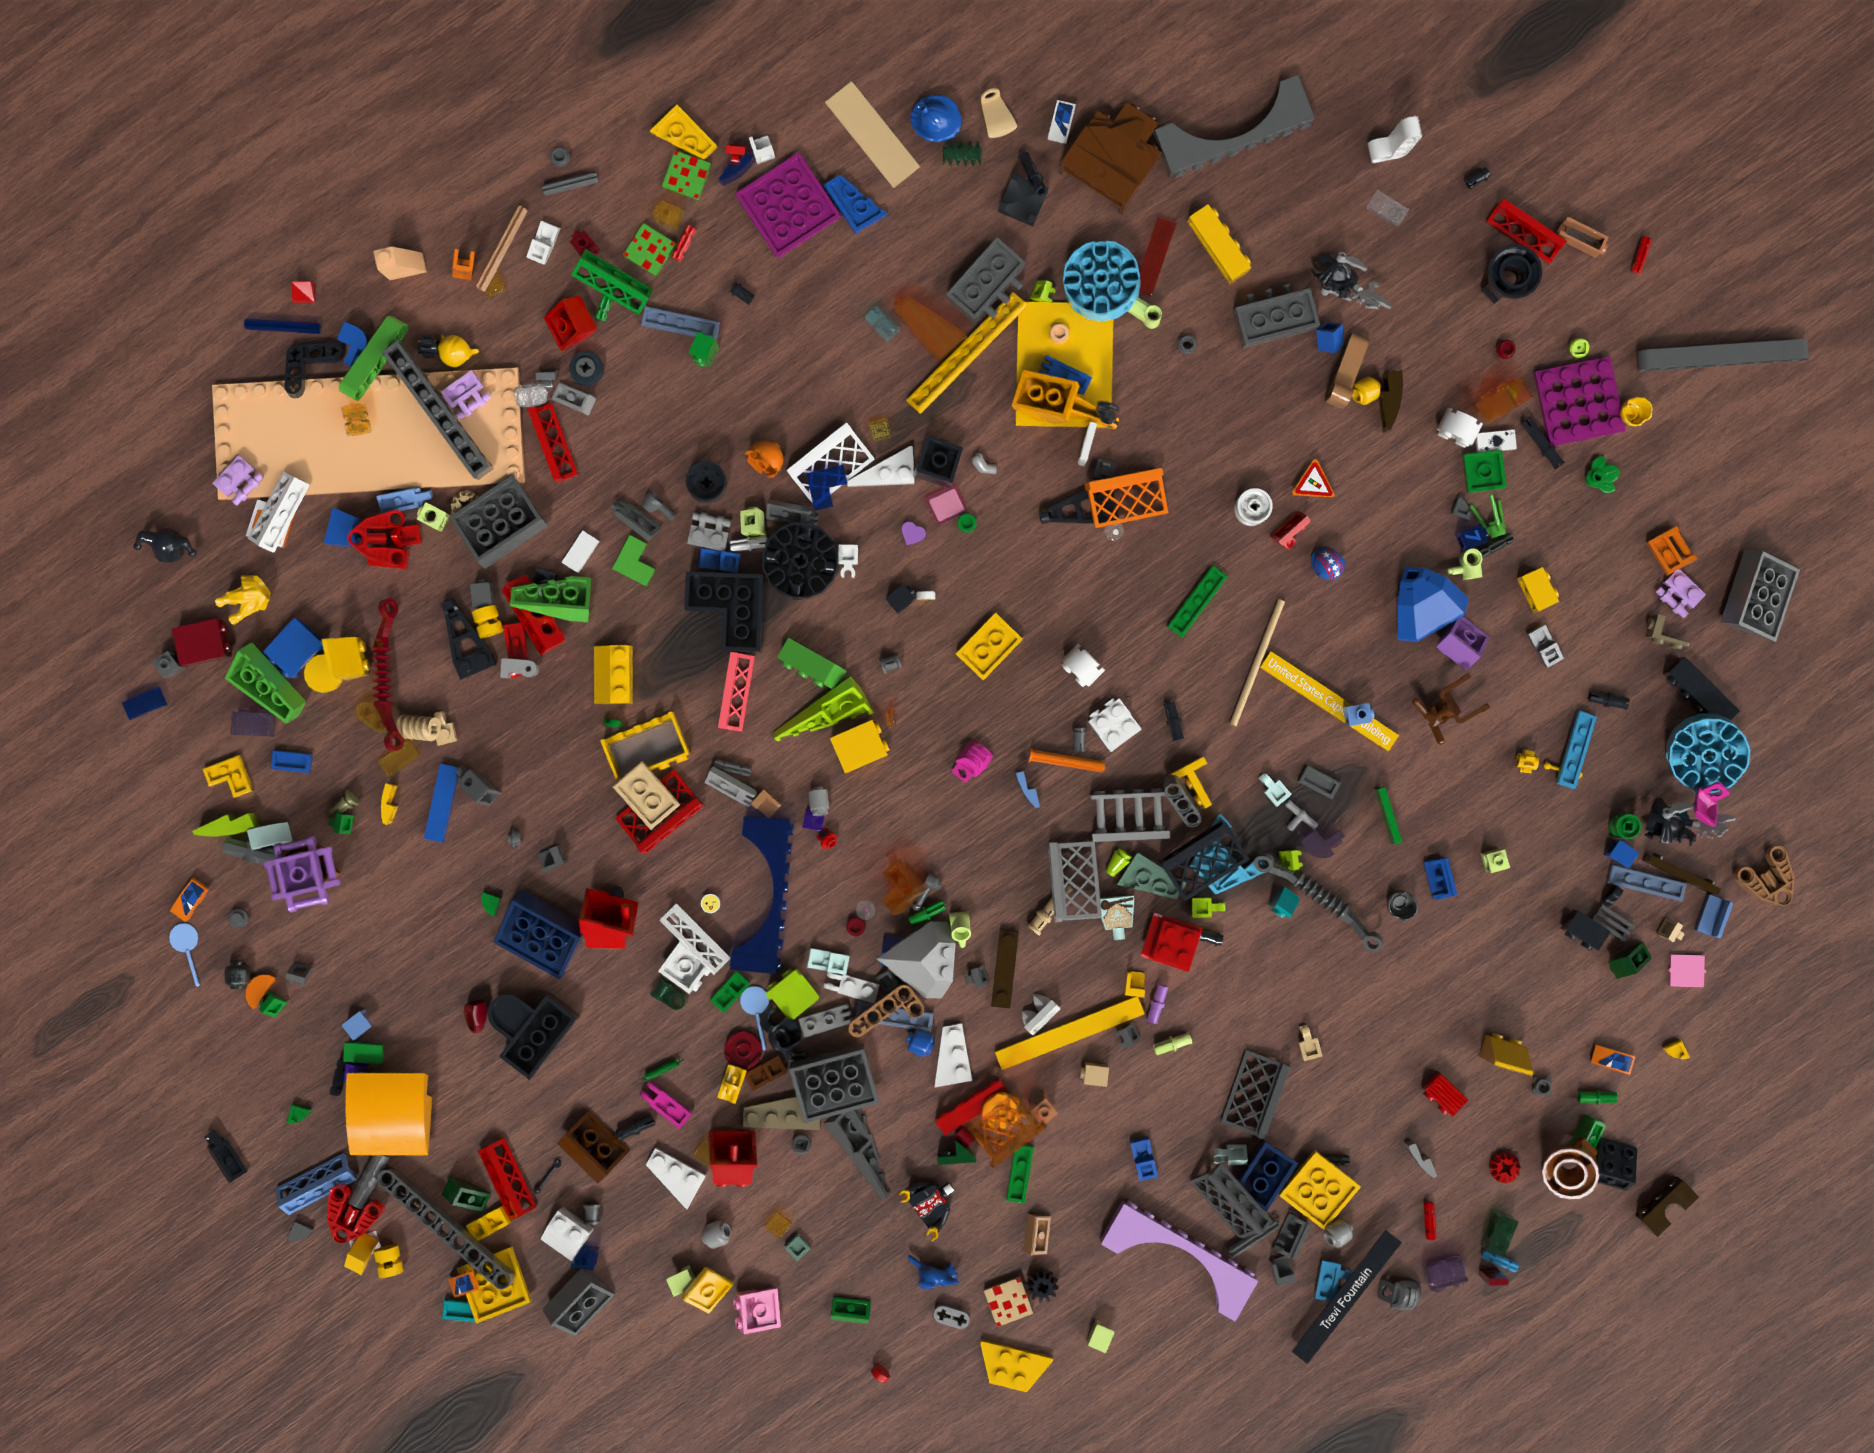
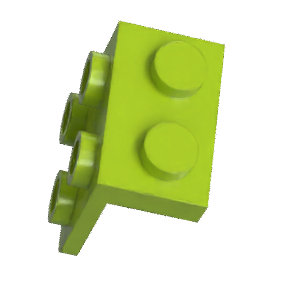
[765,968,819,1020]

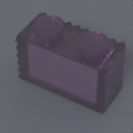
[231,708,276,737]
[1422,1255,1469,1292]

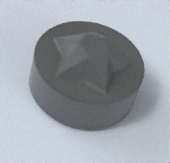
[792,1134,811,1155]

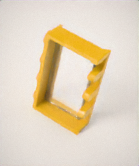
[600,711,691,782]

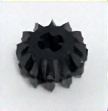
[1026,1269,1059,1303]

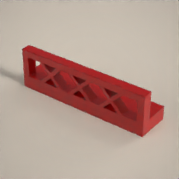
[1486,198,1567,265]
[527,403,578,483]
[935,1077,1010,1136]
[477,1138,537,1220]

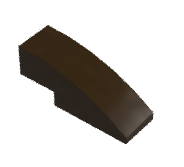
[1378,370,1403,433]

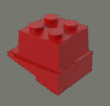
[579,888,639,949]
[1140,913,1203,972]
[708,1130,757,1187]

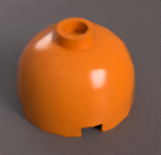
[745,440,784,478]

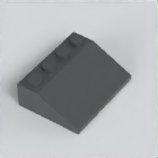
[449,475,548,569]
[1721,550,1800,642]
[789,1043,879,1123]

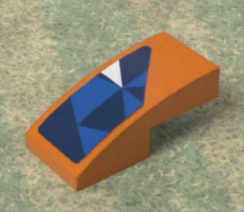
[170,878,209,922]
[1591,1044,1636,1075]
[448,1270,480,1297]

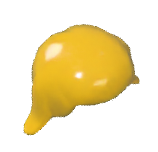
[438,334,479,367]

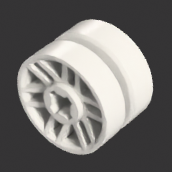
[1234,488,1272,526]

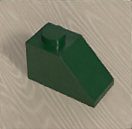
[1608,942,1652,979]
[442,1177,491,1212]

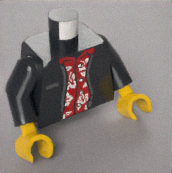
[896,1180,955,1242]

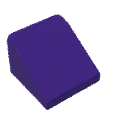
[802,808,825,831]

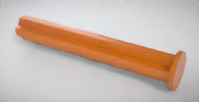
[1028,747,1105,773]

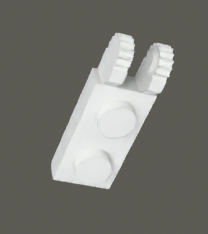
[823,972,880,1003]

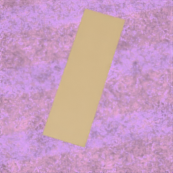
[825,81,920,188]

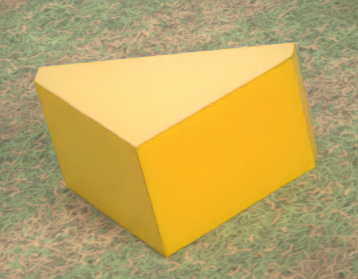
[344,1233,379,1275]

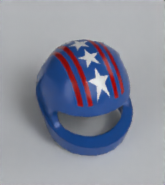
[1311,547,1345,580]

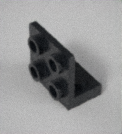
[1597,1138,1637,1191]

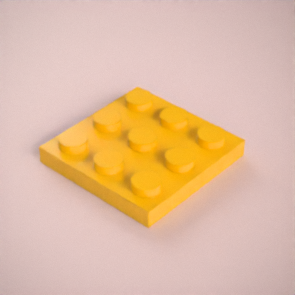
[1279,1150,1361,1230]
[457,1246,532,1324]

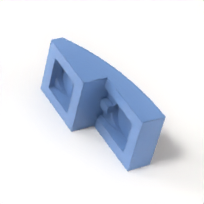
[1016,771,1040,808]

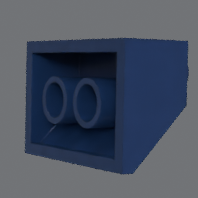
[1236,1139,1298,1212]

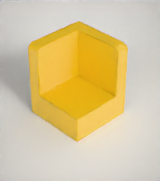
[1123,970,1145,997]

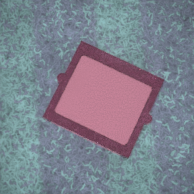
[925,484,968,527]

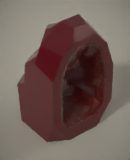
[464,999,488,1034]

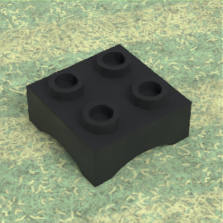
[998,173,1049,227]

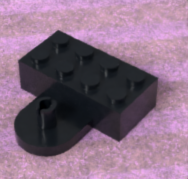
[488,992,580,1080]

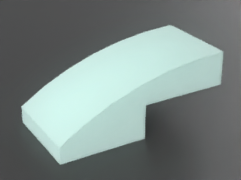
[247,822,293,850]
[806,948,850,975]

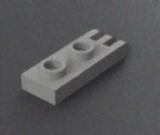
[705,766,757,807]
[799,1003,853,1038]

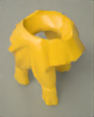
[215,575,271,625]

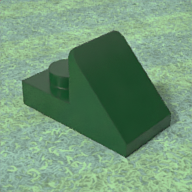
[937,1138,976,1165]

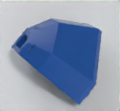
[1397,567,1469,642]

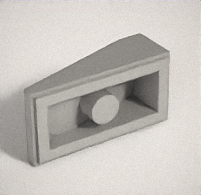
[551,382,596,415]

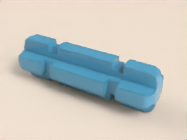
[1481,1248,1519,1272]

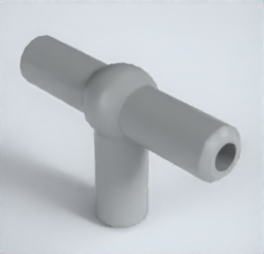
[1285,800,1318,831]

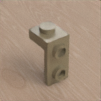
[1646,614,1690,650]

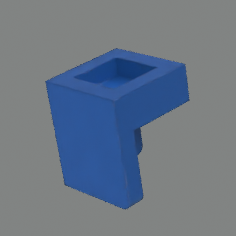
[1316,321,1344,353]
[1604,839,1639,868]

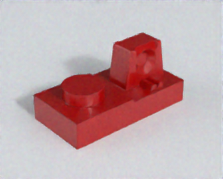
[1270,511,1311,550]

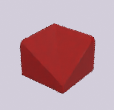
[291,281,315,304]

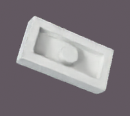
[1022,994,1061,1035]

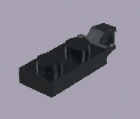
[204,1130,248,1183]

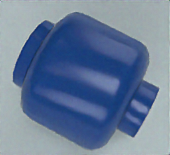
[905,1028,935,1057]

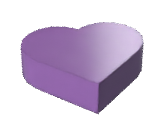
[902,522,926,546]

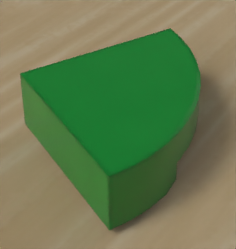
[603,719,622,728]
[481,892,502,916]
[286,1103,312,1123]

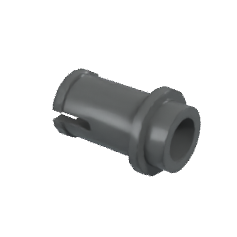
[1072,728,1087,751]

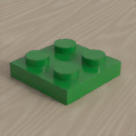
[1462,450,1507,493]

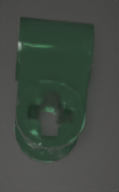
[650,977,688,1010]

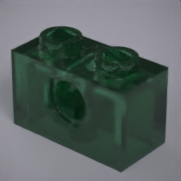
[1481,1209,1519,1257]

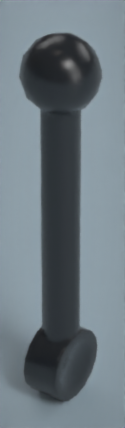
[533,1160,561,1194]

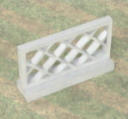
[786,423,874,506]

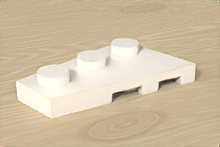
[934,1023,972,1087]
[646,1147,706,1209]

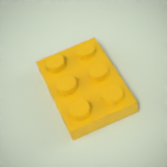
[956,613,1023,680]

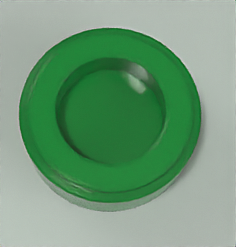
[957,513,976,533]

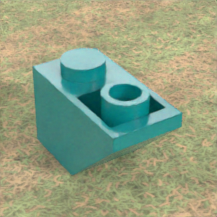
[1268,886,1300,918]

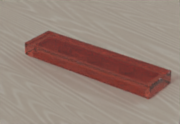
[1139,218,1176,297]

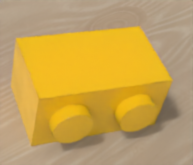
[1517,567,1559,613]

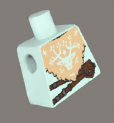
[1100,895,1134,940]

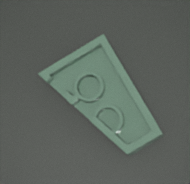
[1117,852,1186,899]

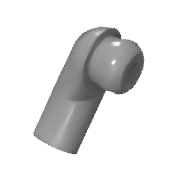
[972,452,997,474]

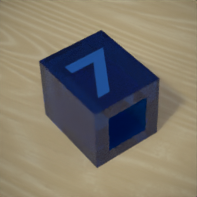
[1455,525,1488,552]

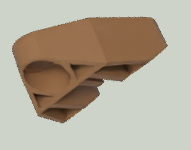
[1733,845,1795,906]

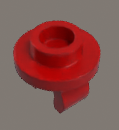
[816,828,838,849]

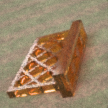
[968,1092,1047,1168]

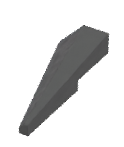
[824,1108,890,1199]

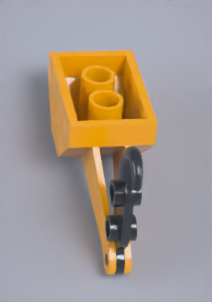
[1012,370,1119,429]

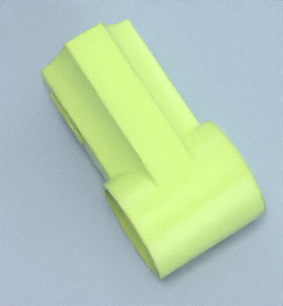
[1127,298,1162,329]

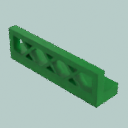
[571,249,653,315]

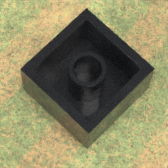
[913,436,963,488]

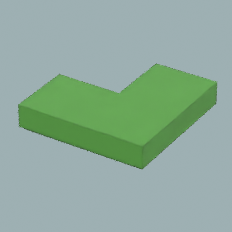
[612,535,655,587]

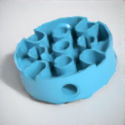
[1063,241,1141,322]
[1666,713,1750,793]

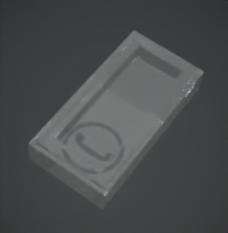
[1366,190,1409,227]

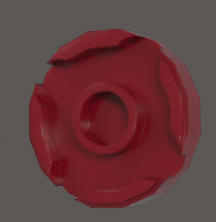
[724,1031,763,1069]

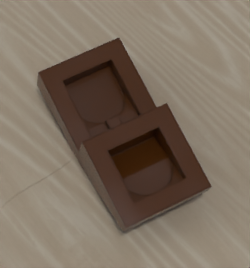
[745,1055,787,1091]

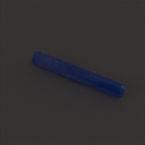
[244,318,321,334]

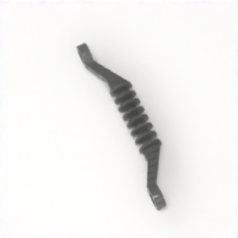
[1254,852,1383,952]

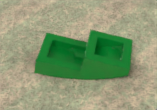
[710,971,750,1014]

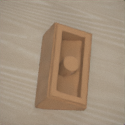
[1024,1213,1051,1255]

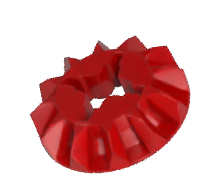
[1489,1152,1521,1184]

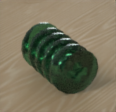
[943,141,981,166]

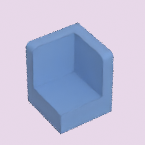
[342,1009,372,1040]

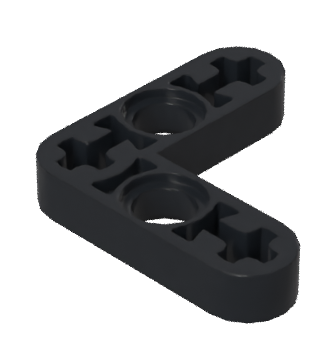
[284,343,345,399]

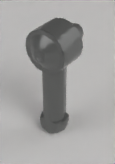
[912,873,942,911]

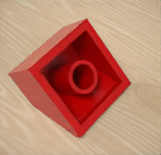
[544,295,597,351]

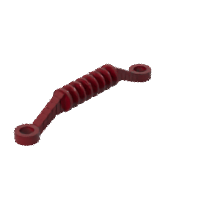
[371,598,404,752]

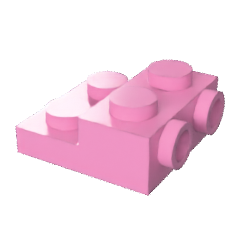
[733,1287,781,1334]

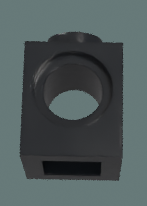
[886,584,916,615]

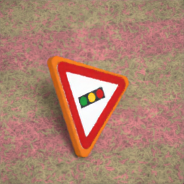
[1292,459,1334,498]

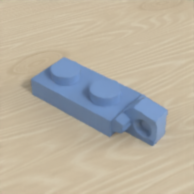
[376,487,433,514]

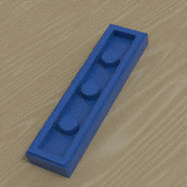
[424,764,460,843]

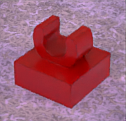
[725,144,747,164]

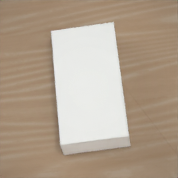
[562,531,600,573]

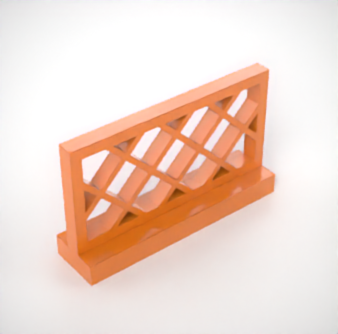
[1084,468,1168,528]

